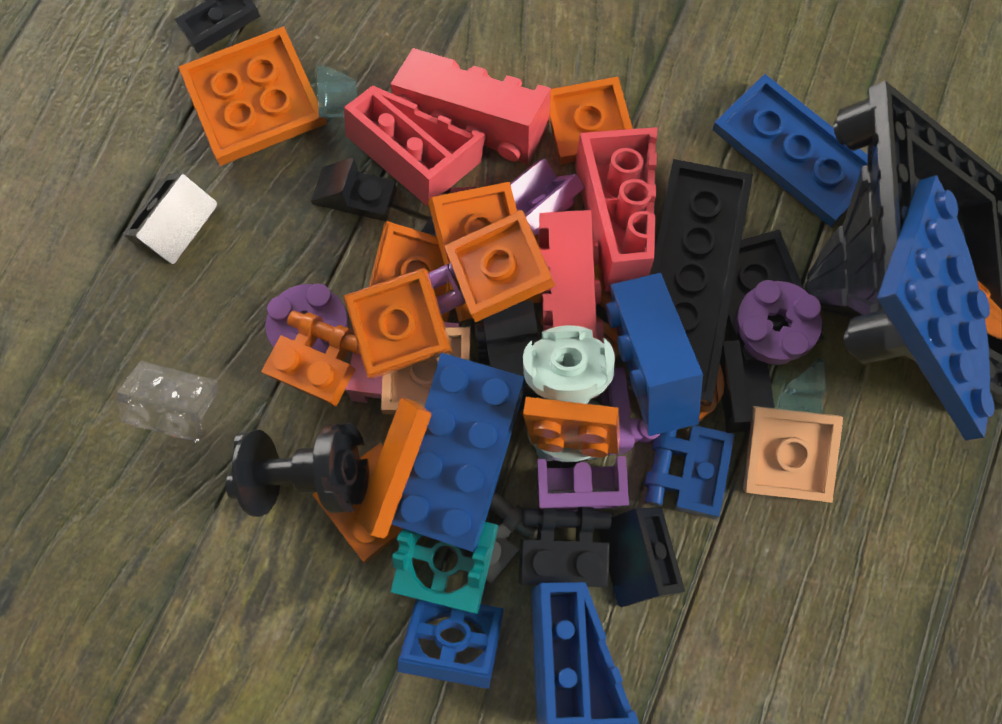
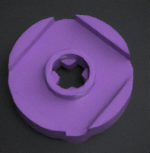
[735,280,822,365]
[265,283,349,353]

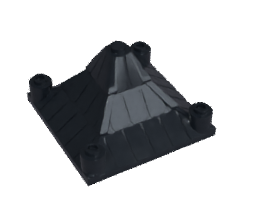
[805,81,1002,410]

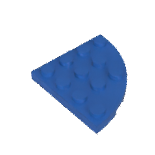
[877,175,994,440]

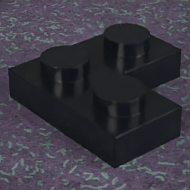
[175,0,260,54]

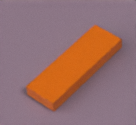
[357,397,432,538]

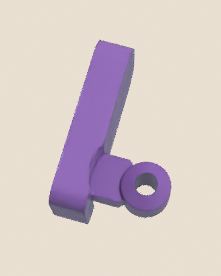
[598,367,660,455]

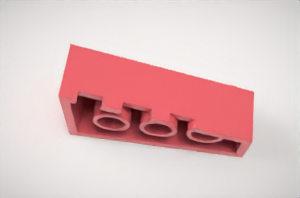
[391,48,551,165]
[575,127,658,292]
[539,210,604,398]

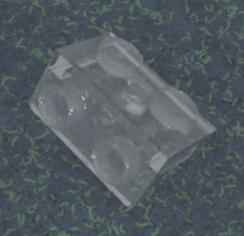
[117,361,218,442]

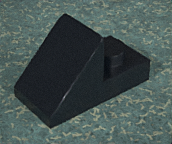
[311,158,397,222]

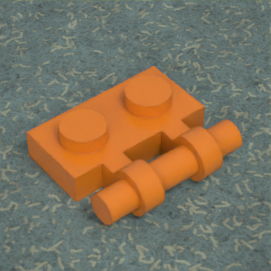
[261,310,360,407]

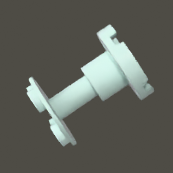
[523,325,614,462]

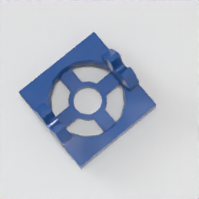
[398,599,504,689]

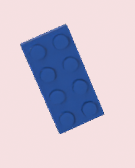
[712,74,867,227]
[392,353,527,552]

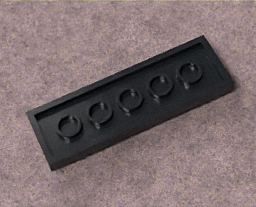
[627,159,753,406]

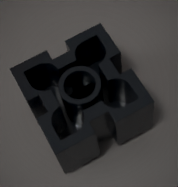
[475,300,546,410]

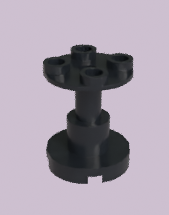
[225,423,369,517]

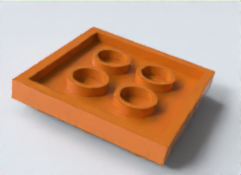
[178,26,327,166]

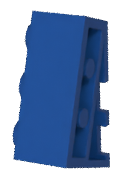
[605,273,703,436]
[531,582,639,724]

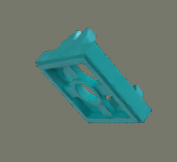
[390,522,499,613]

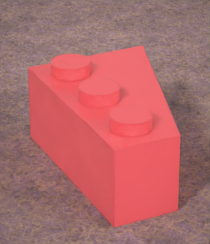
[344,86,485,207]

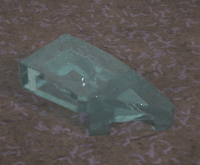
[317,65,357,117]
[777,359,826,414]

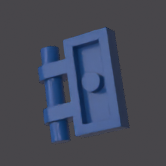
[644,425,735,520]

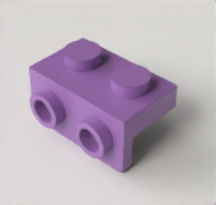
[510,159,585,236]

